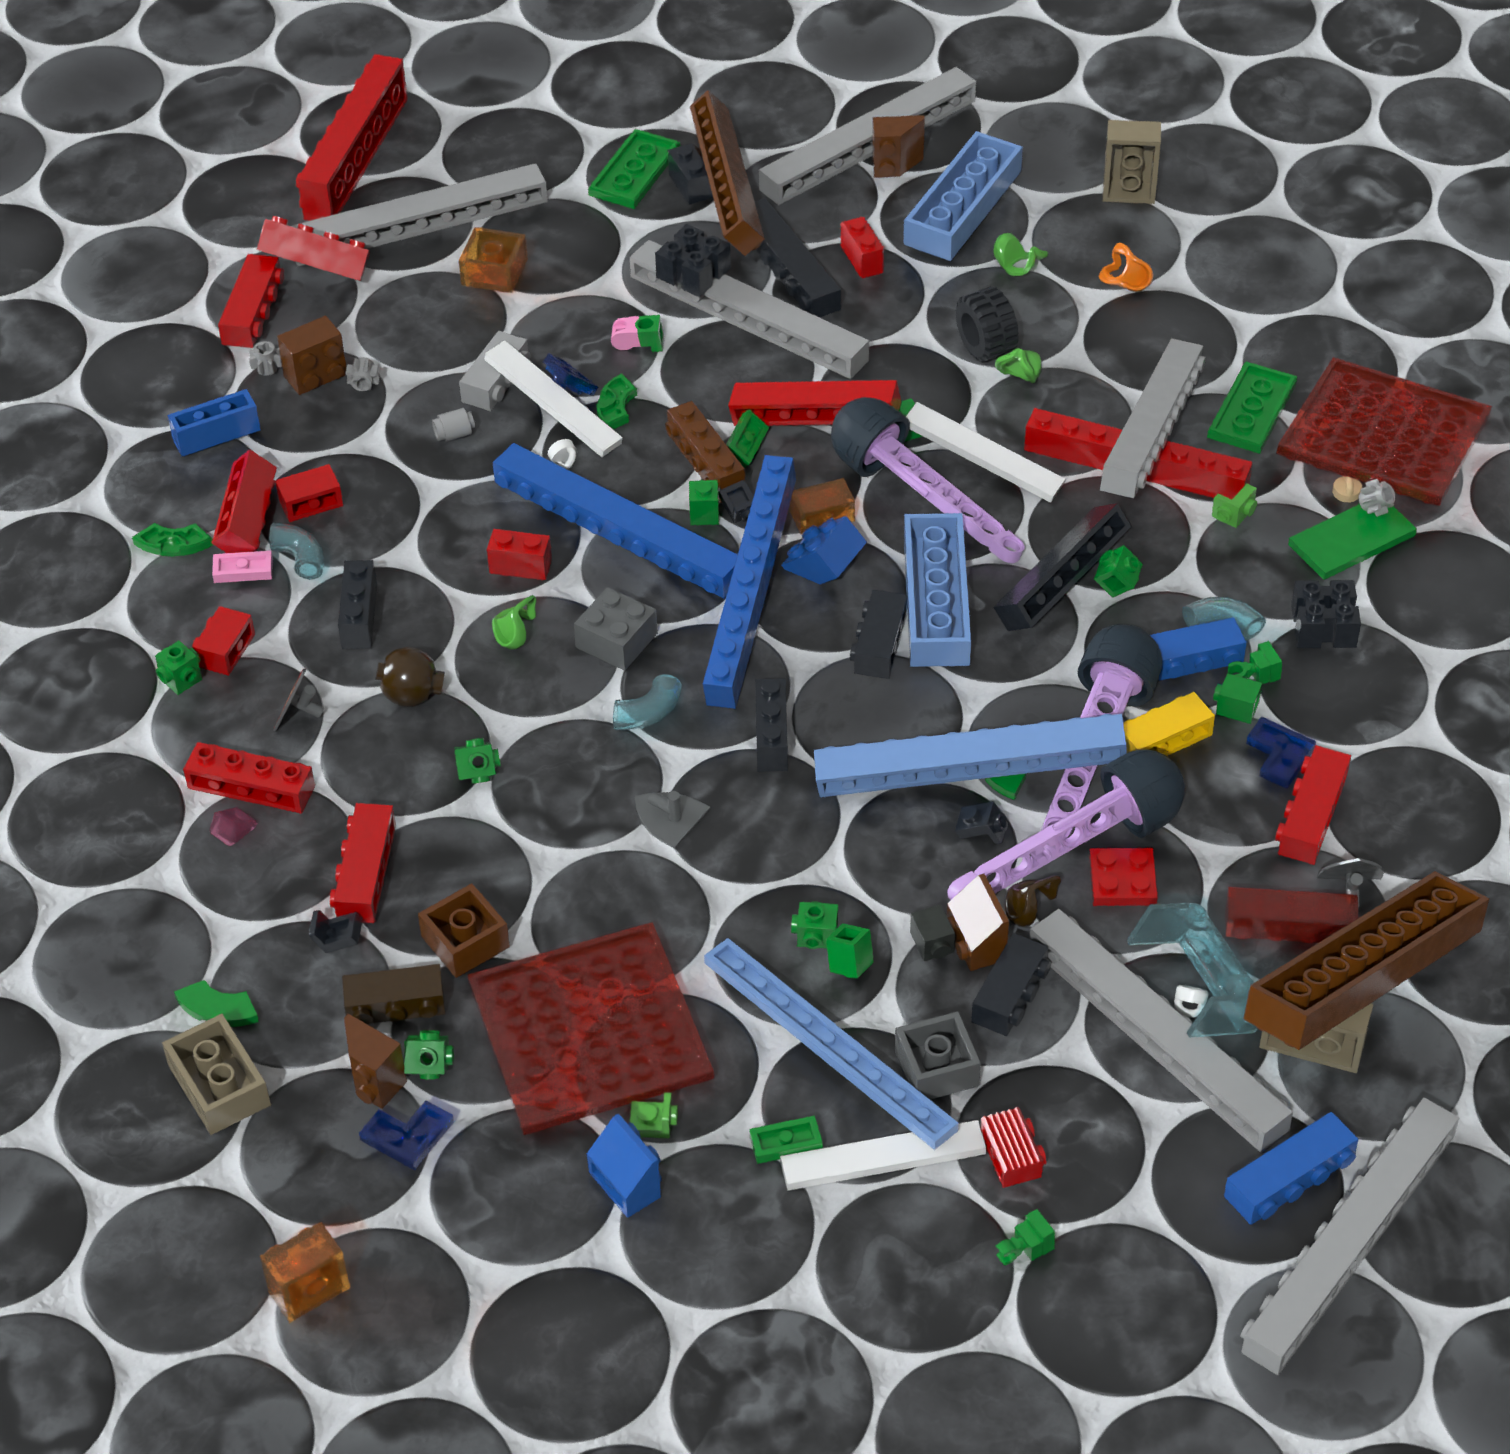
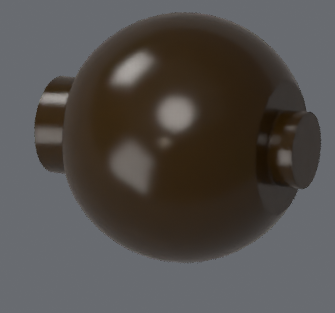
[375,647,445,707]

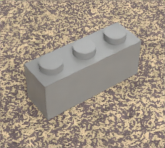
[459,331,530,411]

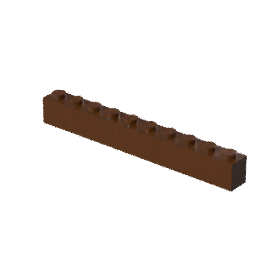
[690,90,765,256]

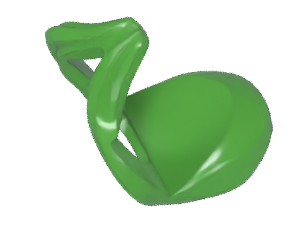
[993,233,1048,276]
[995,348,1042,384]
[492,595,537,650]

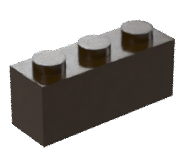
[342,964,445,1025]

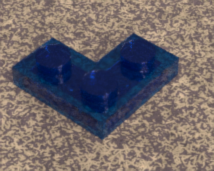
[543,353,599,396]
[1246,717,1316,789]
[359,1100,454,1170]

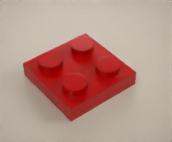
[1089,848,1157,906]

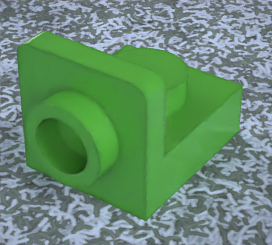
[630,1093,678,1138]

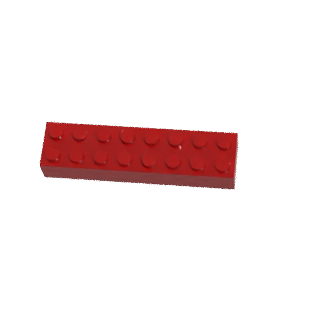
[296,54,408,221]

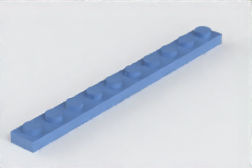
[704,938,959,1150]

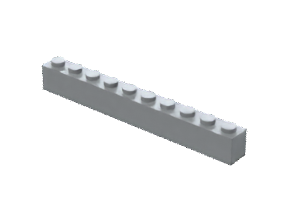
[759,67,976,205]
[291,163,548,266]
[630,240,869,379]
[1100,338,1206,498]
[1030,909,1293,1153]
[1241,1098,1460,1375]

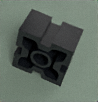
[655,224,731,298]
[1291,580,1361,648]

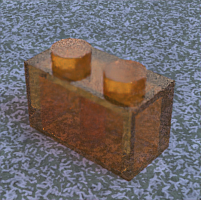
[790,478,855,534]

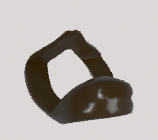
[1005,876,1061,927]

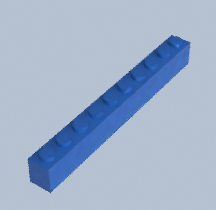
[493,443,738,598]
[703,455,796,709]

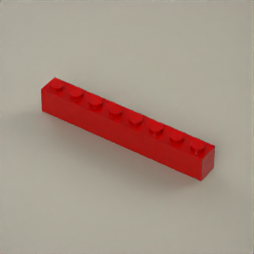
[1024,408,1253,500]

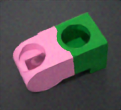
[611,315,664,352]

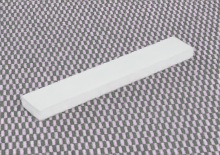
[484,340,623,457]
[906,402,1065,503]
[780,1120,986,1191]

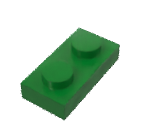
[726,410,769,468]
[749,1116,823,1164]

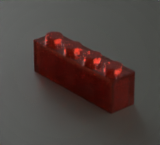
[1225,887,1359,943]

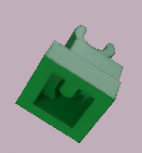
[1228,641,1282,684]
[996,1209,1055,1266]

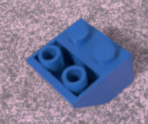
[781,516,867,584]
[587,1114,662,1218]

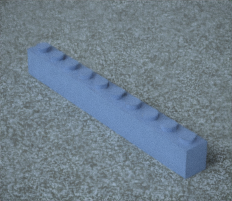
[814,714,1127,797]

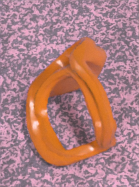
[1099,243,1153,291]

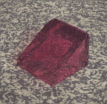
[210,807,258,846]

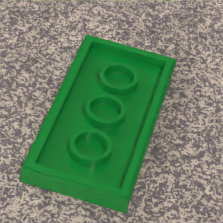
[588,129,681,209]
[1207,361,1298,454]
[1288,504,1417,580]

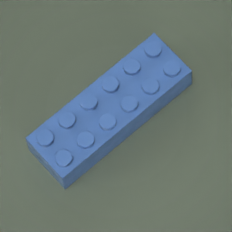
[904,131,1023,261]
[904,513,971,667]

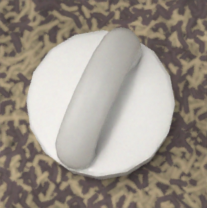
[548,439,577,470]
[1174,985,1209,1017]

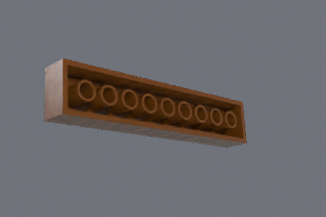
[1243,871,1490,1050]

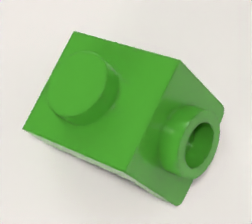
[1212,484,1257,528]

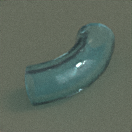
[269,523,324,580]
[1182,597,1266,640]
[613,674,682,730]

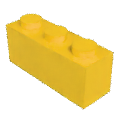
[1123,692,1215,756]

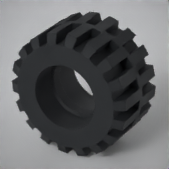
[955,286,1019,362]

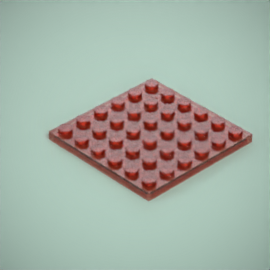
[1276,357,1492,506]
[468,922,714,1135]

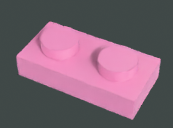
[212,550,273,583]

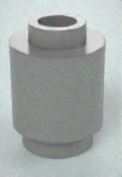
[432,408,475,442]

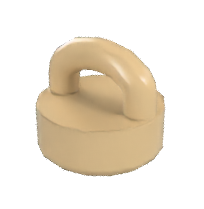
[1333,471,1362,502]

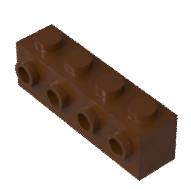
[665,401,745,503]

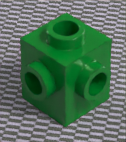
[1094,545,1143,598]
[155,640,202,695]
[454,738,501,783]
[791,902,838,949]
[404,1030,454,1080]

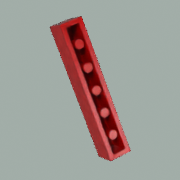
[728,380,901,426]

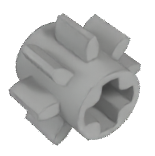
[249,341,282,375]
[345,357,380,391]
[1359,479,1395,516]

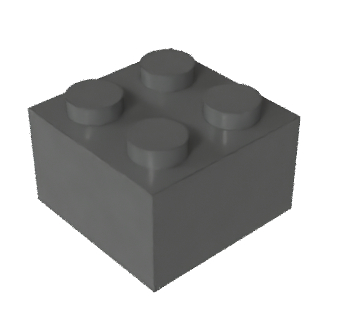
[574,587,658,671]
[895,1011,981,1100]

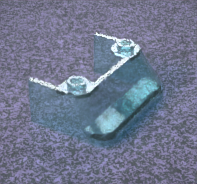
[1126,903,1258,1038]

